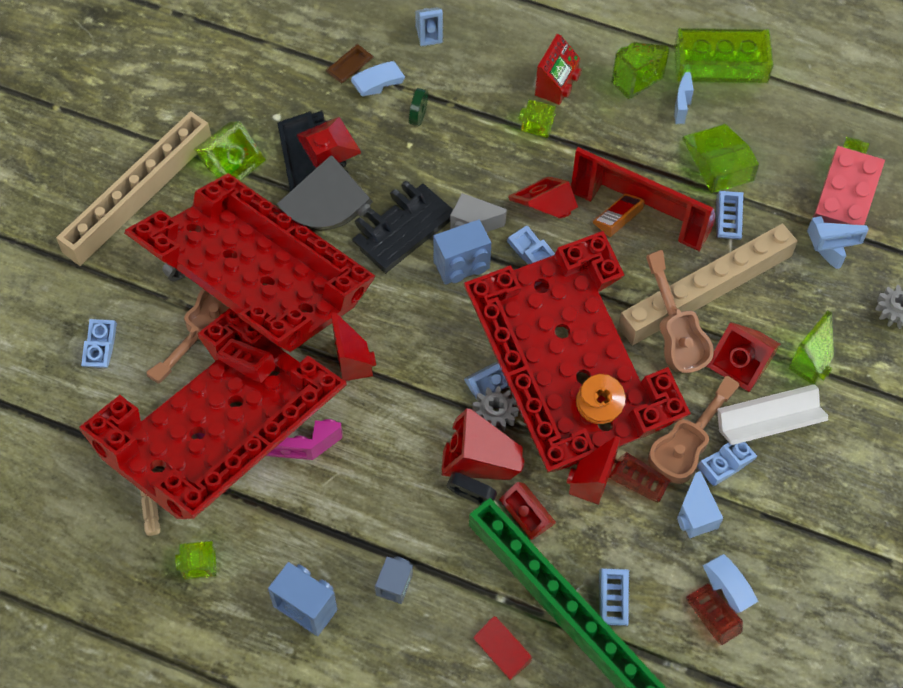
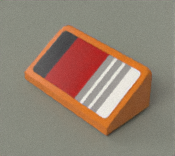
[593,194,645,237]

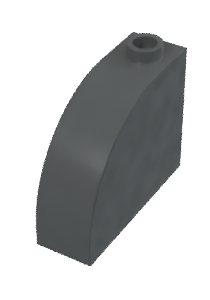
[277,155,373,230]

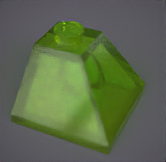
[789,310,834,385]

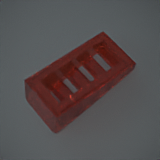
[609,452,671,503]
[686,583,743,645]

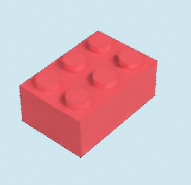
[813,146,885,225]

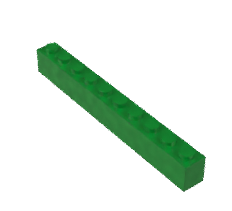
[469,498,666,688]

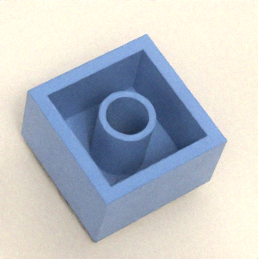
[433,219,491,285]
[268,562,337,637]

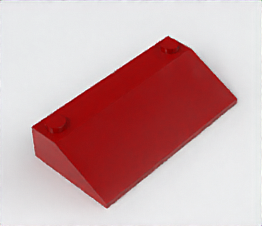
[571,147,716,252]

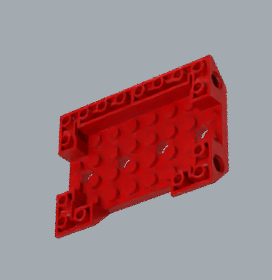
[124,173,375,352]
[463,231,691,473]
[79,308,347,519]

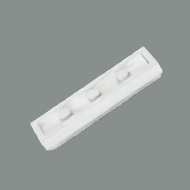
[717,384,828,445]

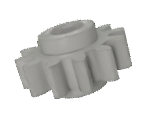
[875,285,903,329]
[473,386,519,432]

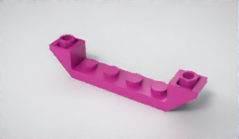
[195,419,343,460]

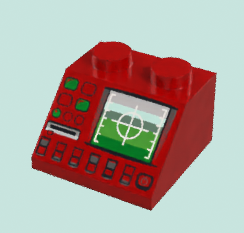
[535,34,582,105]

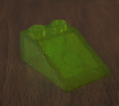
[682,124,760,194]

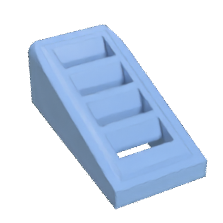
[716,191,743,240]
[810,223,869,251]
[599,569,629,626]

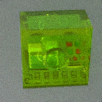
[611,42,670,99]
[194,121,266,181]

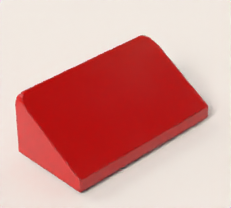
[499,482,556,540]
[473,616,532,680]

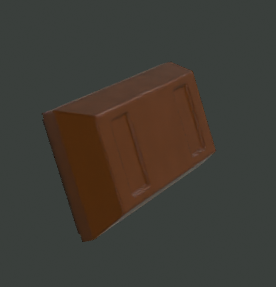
[326,44,374,84]

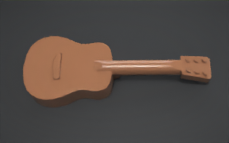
[646,250,714,373]
[147,289,229,384]
[648,376,739,484]

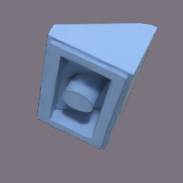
[464,361,509,399]

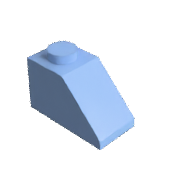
[415,7,443,46]
[677,471,723,539]

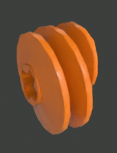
[576,374,625,424]

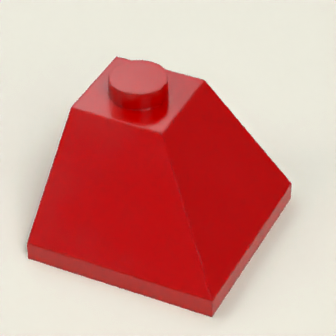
[297,117,361,168]
[508,176,578,219]
[331,312,376,381]
[706,322,781,392]
[566,436,621,505]

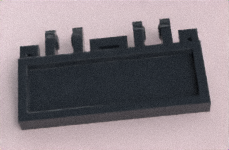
[277,110,349,192]
[352,181,453,274]

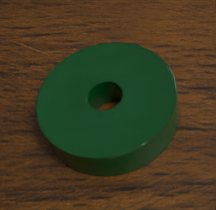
[409,88,428,127]

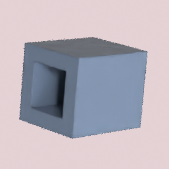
[375,557,413,604]

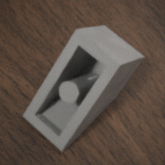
[450,193,507,232]

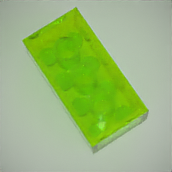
[674,28,773,83]

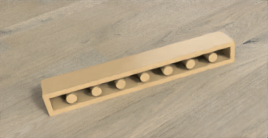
[56,111,212,266]
[618,223,798,346]

